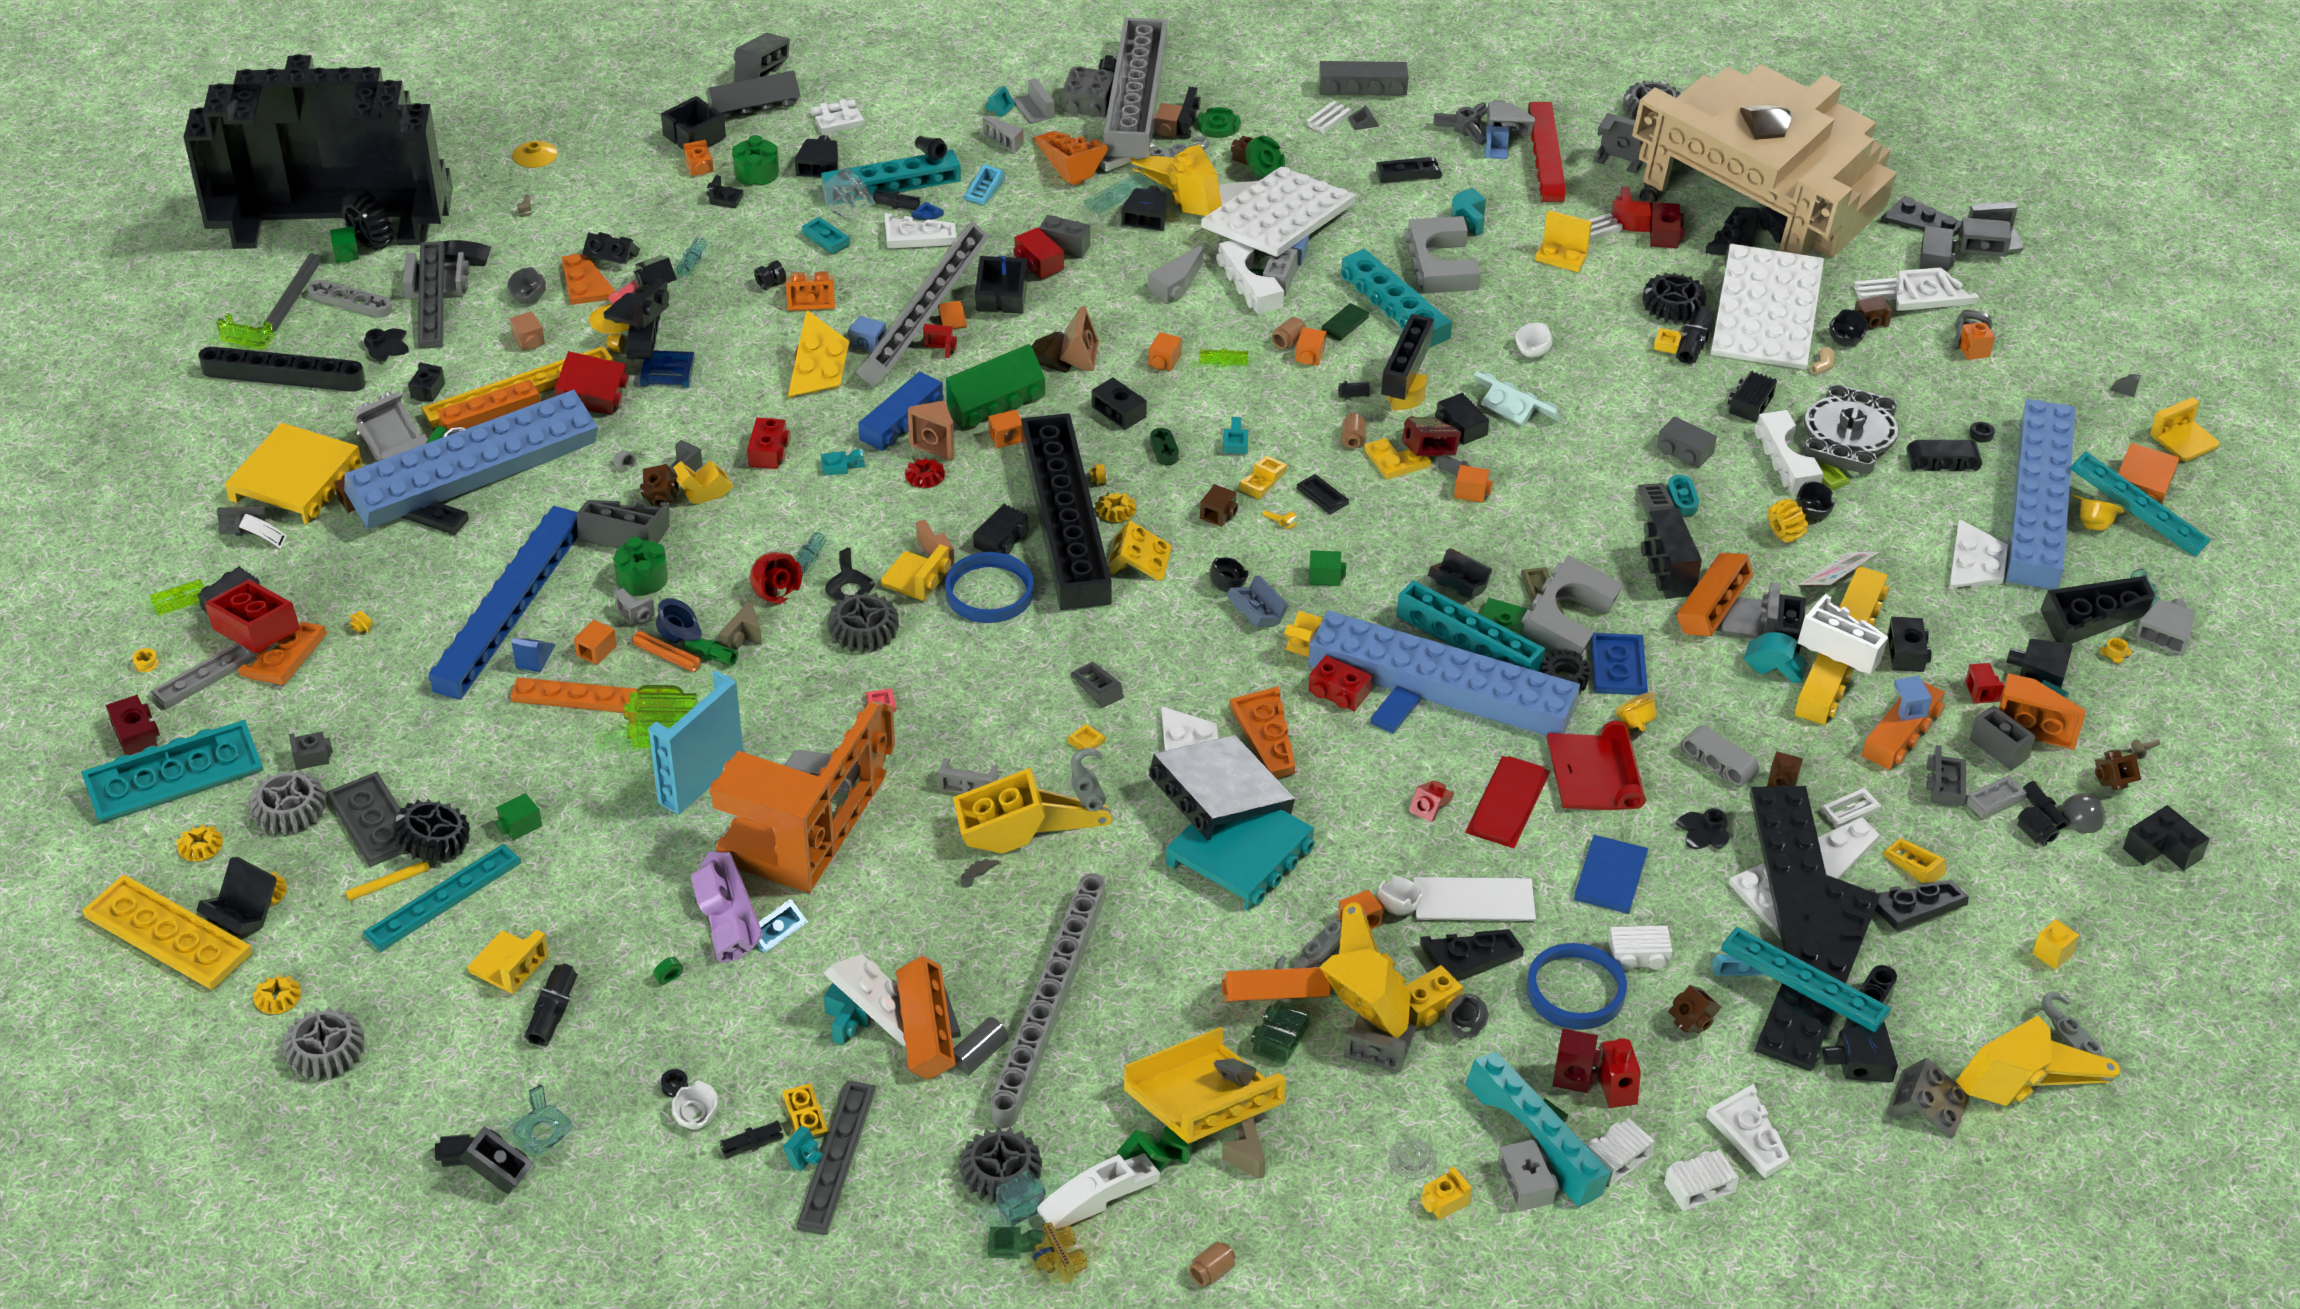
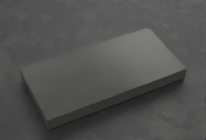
[325,771,403,868]

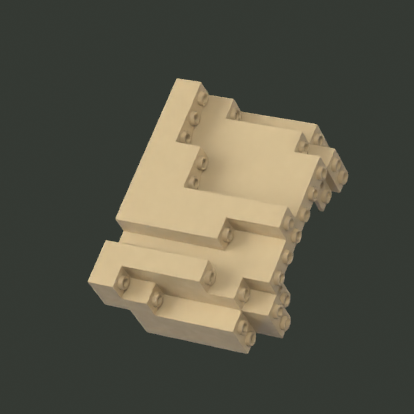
[1632,64,1897,258]

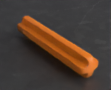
[632,631,701,672]

